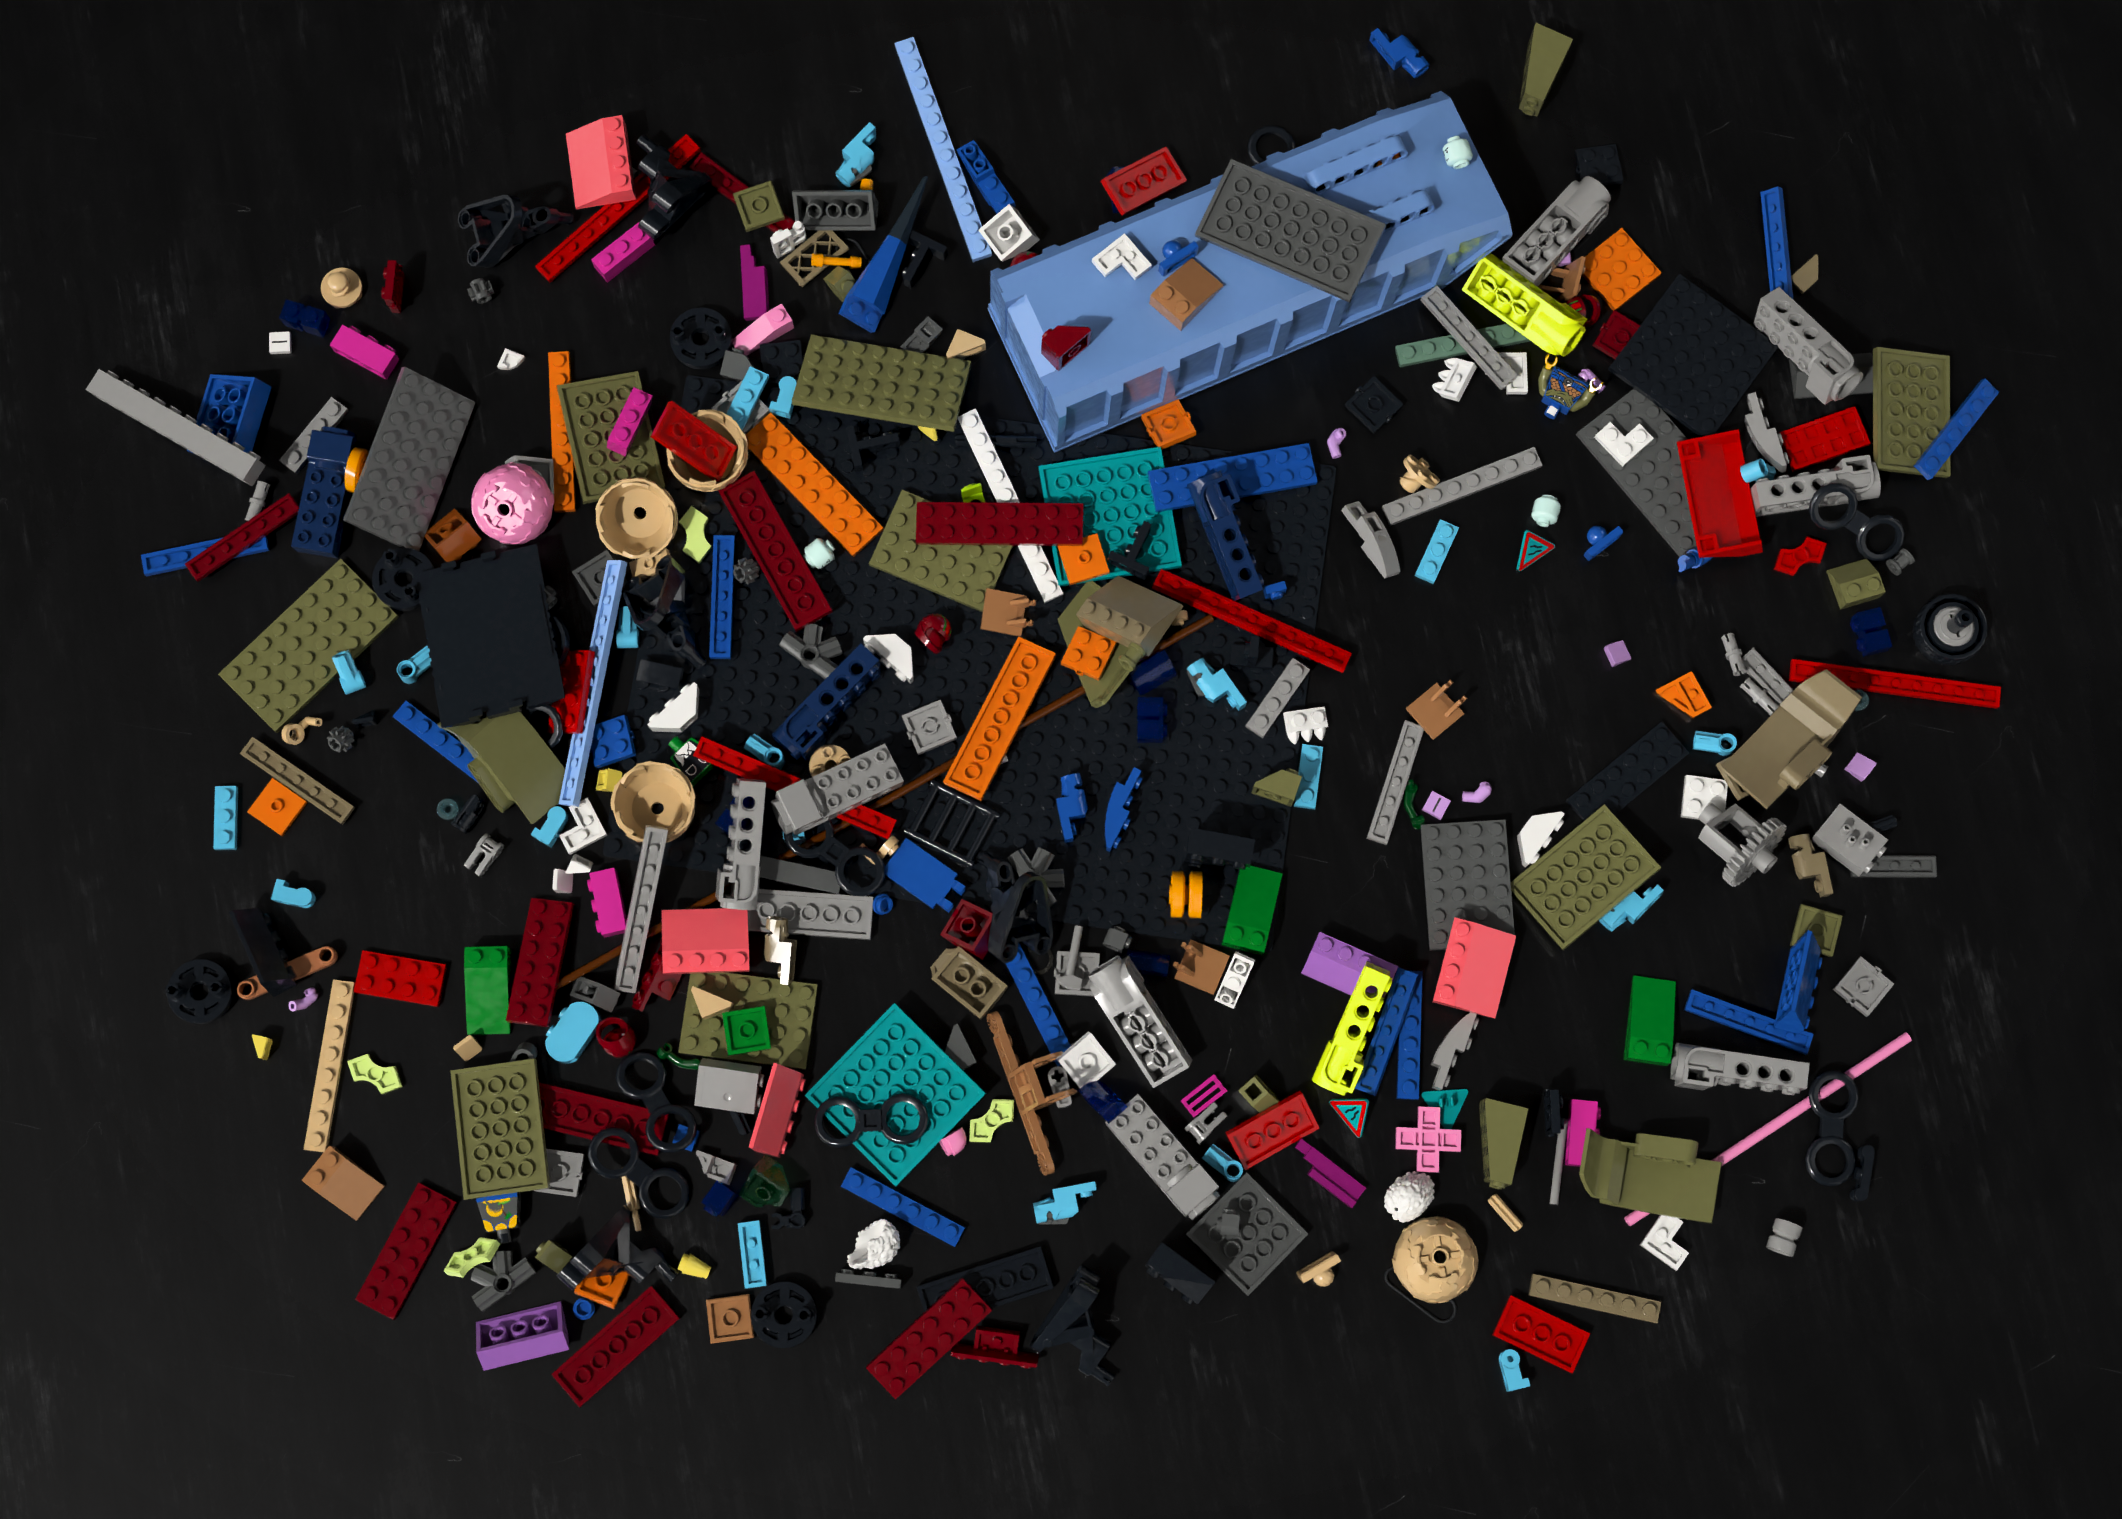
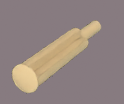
[619,1167,642,1232]

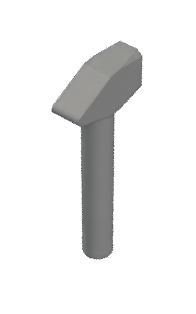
[1055,925,1083,991]

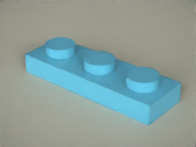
[727,366,769,431]
[1415,519,1459,584]
[1294,744,1323,810]
[213,786,238,850]
[738,1220,767,1289]

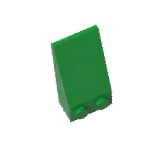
[1221,866,1283,956]
[464,946,512,1035]
[1623,975,1676,1066]

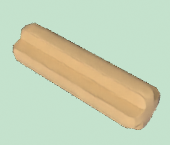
[1488,1194,1523,1232]

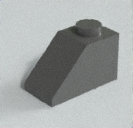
[720,348,756,381]
[570,977,620,1013]
[945,1024,977,1070]

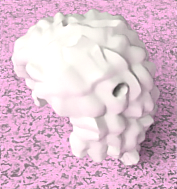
[1384,1171,1435,1223]
[847,1219,900,1269]

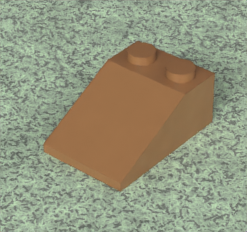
[1149,258,1224,331]
[302,1146,385,1221]

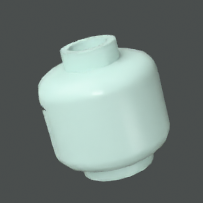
[1442,136,1473,169]
[1531,495,1561,527]
[803,538,835,569]

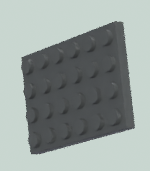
[1421,820,1515,951]

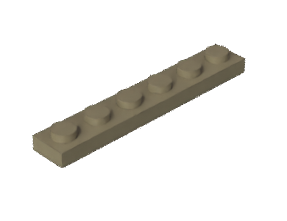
[240,737,355,825]
[1528,1274,1661,1323]

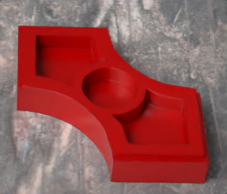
[1774,537,1827,576]

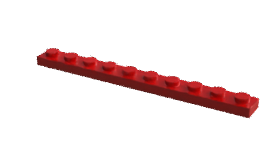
[535,134,701,283]
[1152,569,1352,673]
[1789,659,2001,709]
[693,736,897,840]

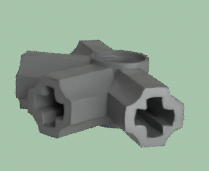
[779,624,842,679]
[1007,847,1064,907]
[471,1251,537,1312]

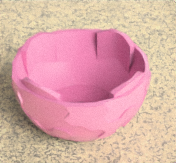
[471,462,554,545]

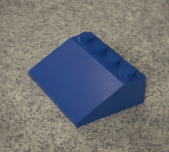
[187,374,271,453]
[1774,930,1822,1034]

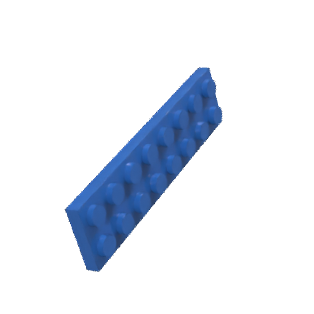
[1147,443,1318,513]

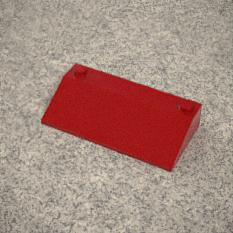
[1677,429,1763,558]

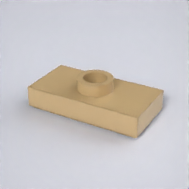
[629,548,670,581]

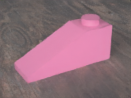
[732,304,794,356]

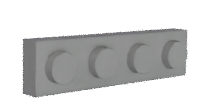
[279,397,349,474]
[1245,658,1310,738]

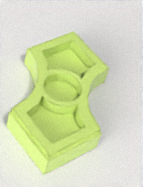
[679,506,712,564]
[347,1054,403,1094]
[969,1099,1014,1143]
[444,1237,500,1278]

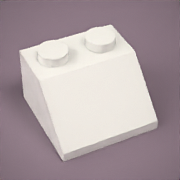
[978,204,1040,262]

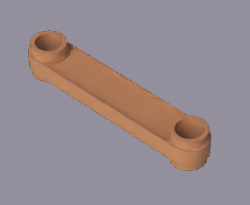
[237,946,338,1000]

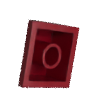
[1041,325,1091,371]
[940,899,993,960]

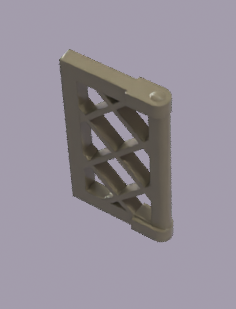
[780,230,849,288]

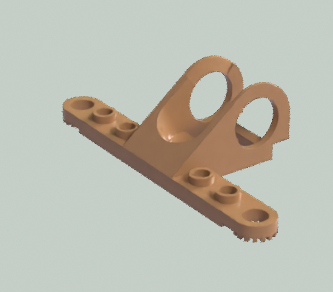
[987,1011,1077,1176]

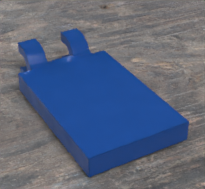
[885,838,966,913]

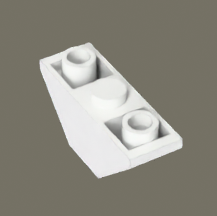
[863,634,914,684]
[647,682,699,732]
[1517,811,1564,868]
[1214,952,1255,1009]

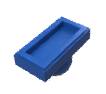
[1158,240,1199,276]
[1583,526,1623,561]

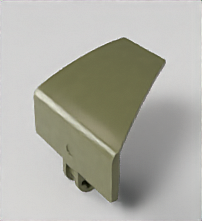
[1058,581,1146,708]

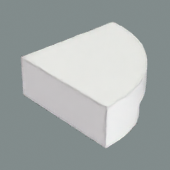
[497,348,525,370]

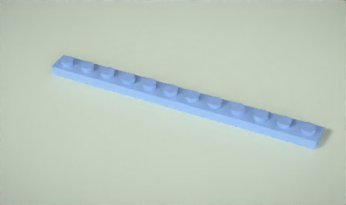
[894,37,992,262]
[559,560,627,807]

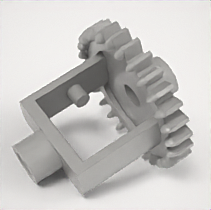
[1698,803,1787,887]

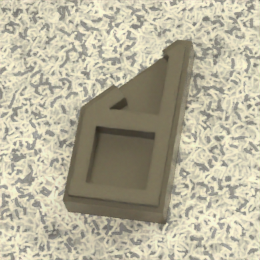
[1791,254,1818,294]

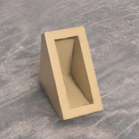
[946,329,986,359]
[691,986,734,1020]

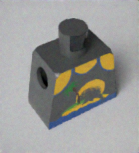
[476,1192,521,1244]

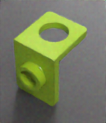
[961,483,986,503]

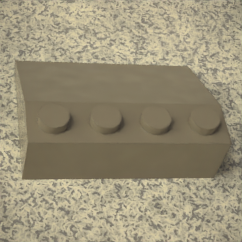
[1076,576,1183,657]

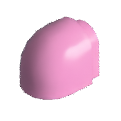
[939,1127,967,1156]

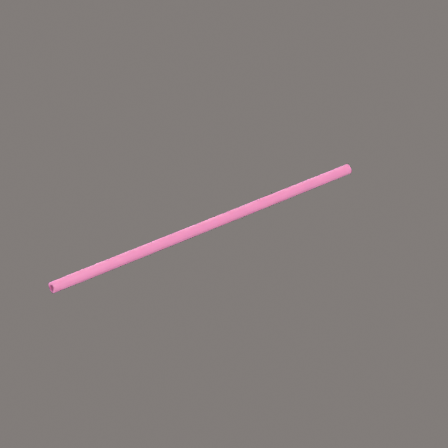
[1624,1032,1912,1226]

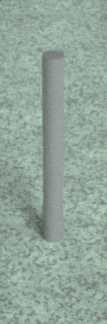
[1549,1118,1568,1205]

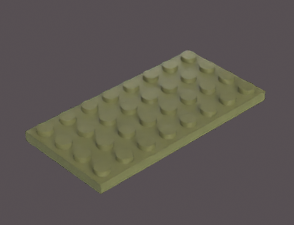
[792,335,971,432]
[218,559,399,733]

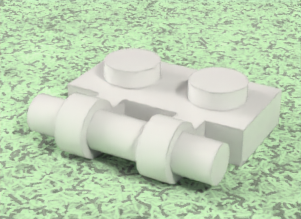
[770,221,806,259]

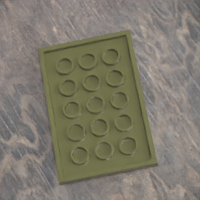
[1873,347,1951,478]
[557,371,665,504]
[869,490,1013,612]
[1511,804,1661,950]
[678,972,818,1070]
[450,1059,550,1200]

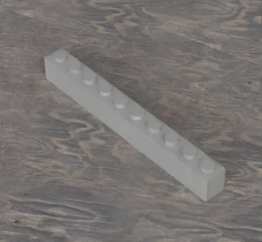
[86,369,266,486]

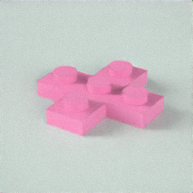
[1395,1106,1461,1173]

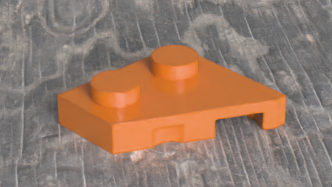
[1655,671,1712,718]

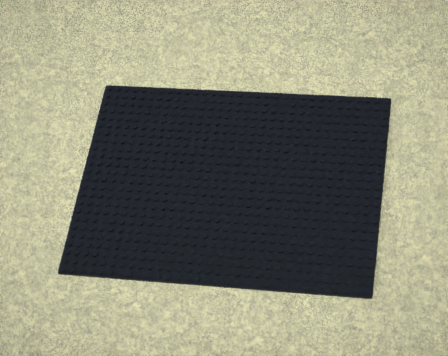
[603,375,1336,952]

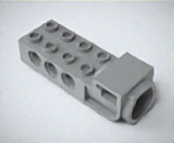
[1502,176,1611,287]
[1753,287,1863,405]
[1750,455,1881,517]
[771,744,904,835]
[715,778,766,910]
[1088,955,1192,1088]
[1670,1043,1810,1095]
[1105,1094,1221,1220]

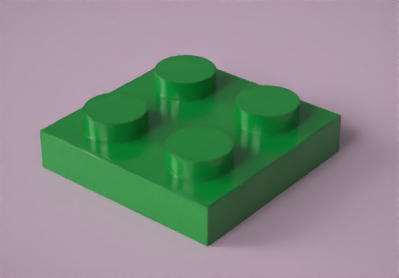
[722,1006,771,1056]

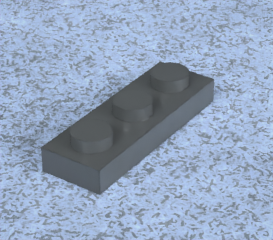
[835,1269,902,1289]

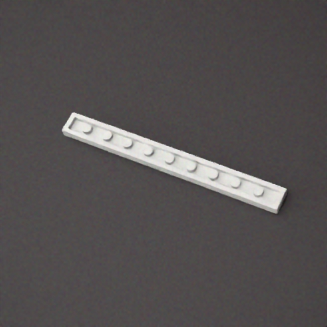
[958,408,1064,603]

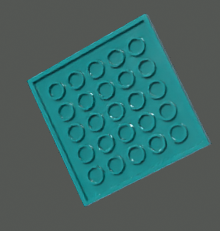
[1038,447,1182,587]
[805,1003,987,1187]

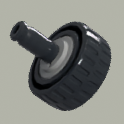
[1912,594,1988,665]

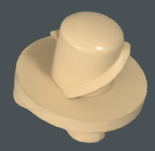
[321,268,363,309]
[1400,454,1440,493]
[809,744,851,777]

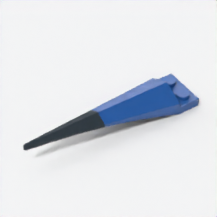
[838,176,928,333]

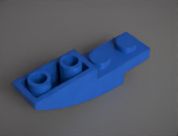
[956,140,1015,214]
[1105,767,1143,852]

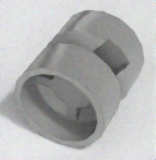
[1766,1218,1803,1257]

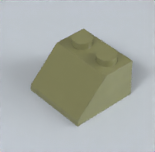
[1827,559,1886,610]
[1251,768,1302,807]

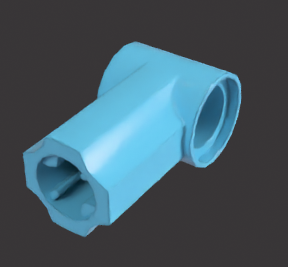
[1740,458,1776,483]
[616,606,640,648]
[397,646,431,684]
[332,650,366,695]
[1693,731,1737,756]
[744,733,785,769]
[1202,1144,1243,1182]

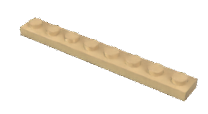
[304,980,355,1152]

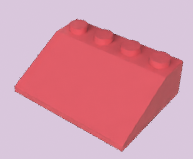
[566,115,636,209]
[662,908,749,974]
[1433,917,1516,1019]
[749,1063,806,1158]

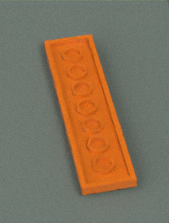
[746,412,884,557]
[943,636,1056,801]

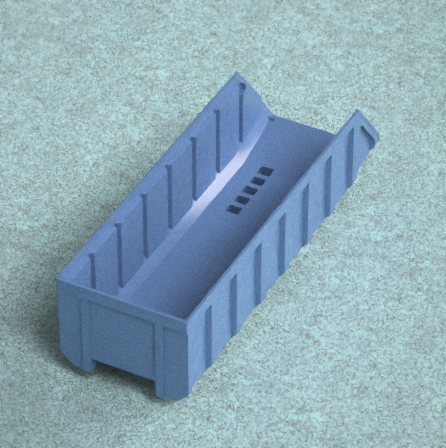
[987,91,1513,453]

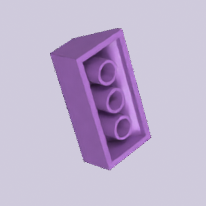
[1301,932,1398,998]
[476,1301,569,1371]

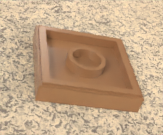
[706,1294,755,1344]

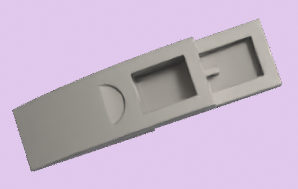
[1744,392,1789,473]
[1341,501,1400,578]
[1431,1012,1479,1091]

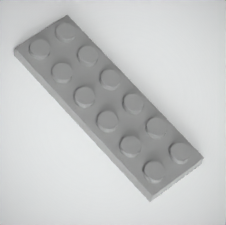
[747,889,874,940]

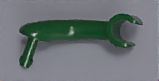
[1404,780,1425,829]
[657,1043,708,1070]

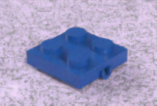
[590,715,636,768]

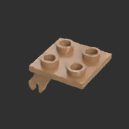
[1539,256,1586,303]
[980,588,1036,637]
[1406,679,1468,740]
[1172,940,1230,995]

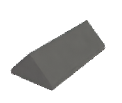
[792,190,879,230]
[1789,353,1873,399]

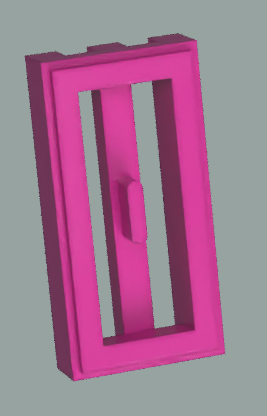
[1181,1075,1227,1118]

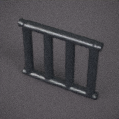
[904,779,1001,868]

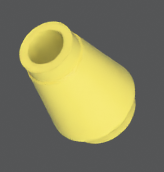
[678,1253,711,1279]

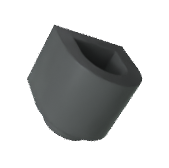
[1103,926,1132,953]
[510,1042,538,1062]
[1217,1209,1240,1237]

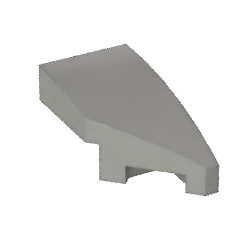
[696,1150,737,1185]

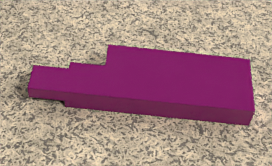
[740,244,769,321]
[1295,1139,1366,1208]

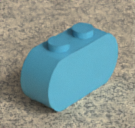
[545,1002,602,1064]

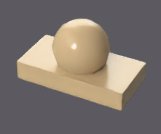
[1296,1251,1341,1287]

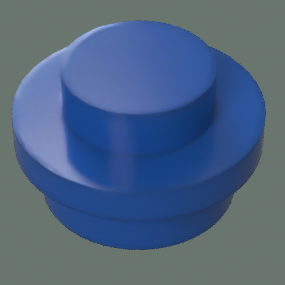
[873,894,893,915]
[573,1298,595,1320]

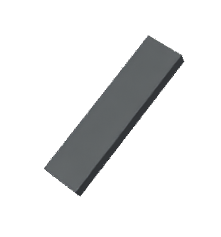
[759,856,840,894]
[1851,856,1937,878]

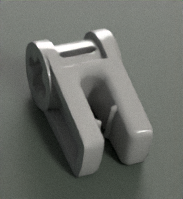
[464,833,505,877]
[1048,1066,1072,1108]
[1184,1102,1228,1144]

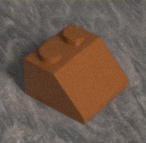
[424,508,482,562]

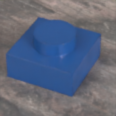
[1263,581,1287,600]
[672,1124,700,1152]

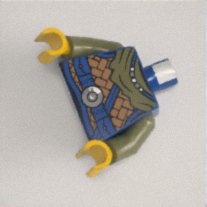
[1538,353,1603,419]

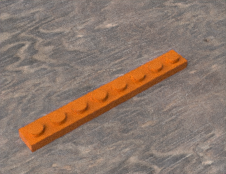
[548,351,576,513]

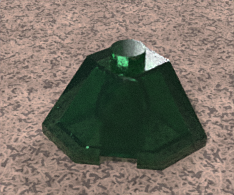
[738,1154,790,1207]

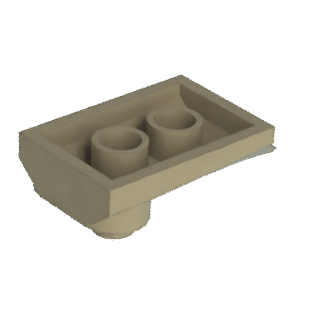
[930,946,1008,1020]

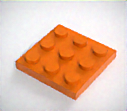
[1582,228,1662,311]

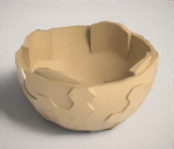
[666,410,748,492]
[595,477,678,559]
[611,761,696,843]
[1392,1216,1479,1303]

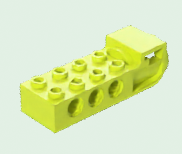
[1462,254,1587,357]
[1311,961,1392,1096]

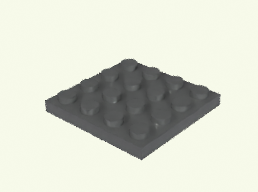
[1186,1172,1308,1296]

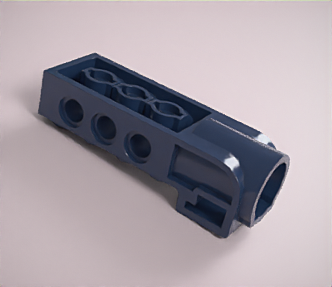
[291,426,360,558]
[1187,471,1264,601]
[772,643,881,761]

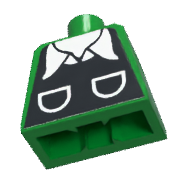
[668,736,714,787]

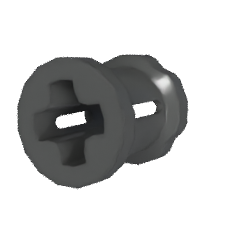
[1886,548,1915,575]

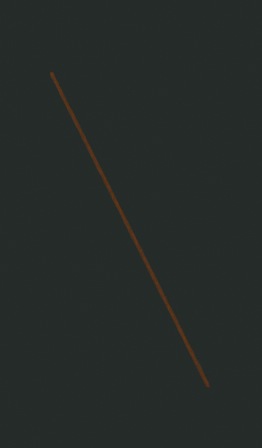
[557,614,1214,990]

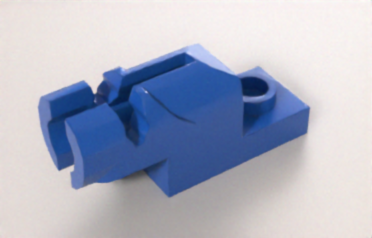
[1369,28,1430,79]
[1056,773,1088,843]

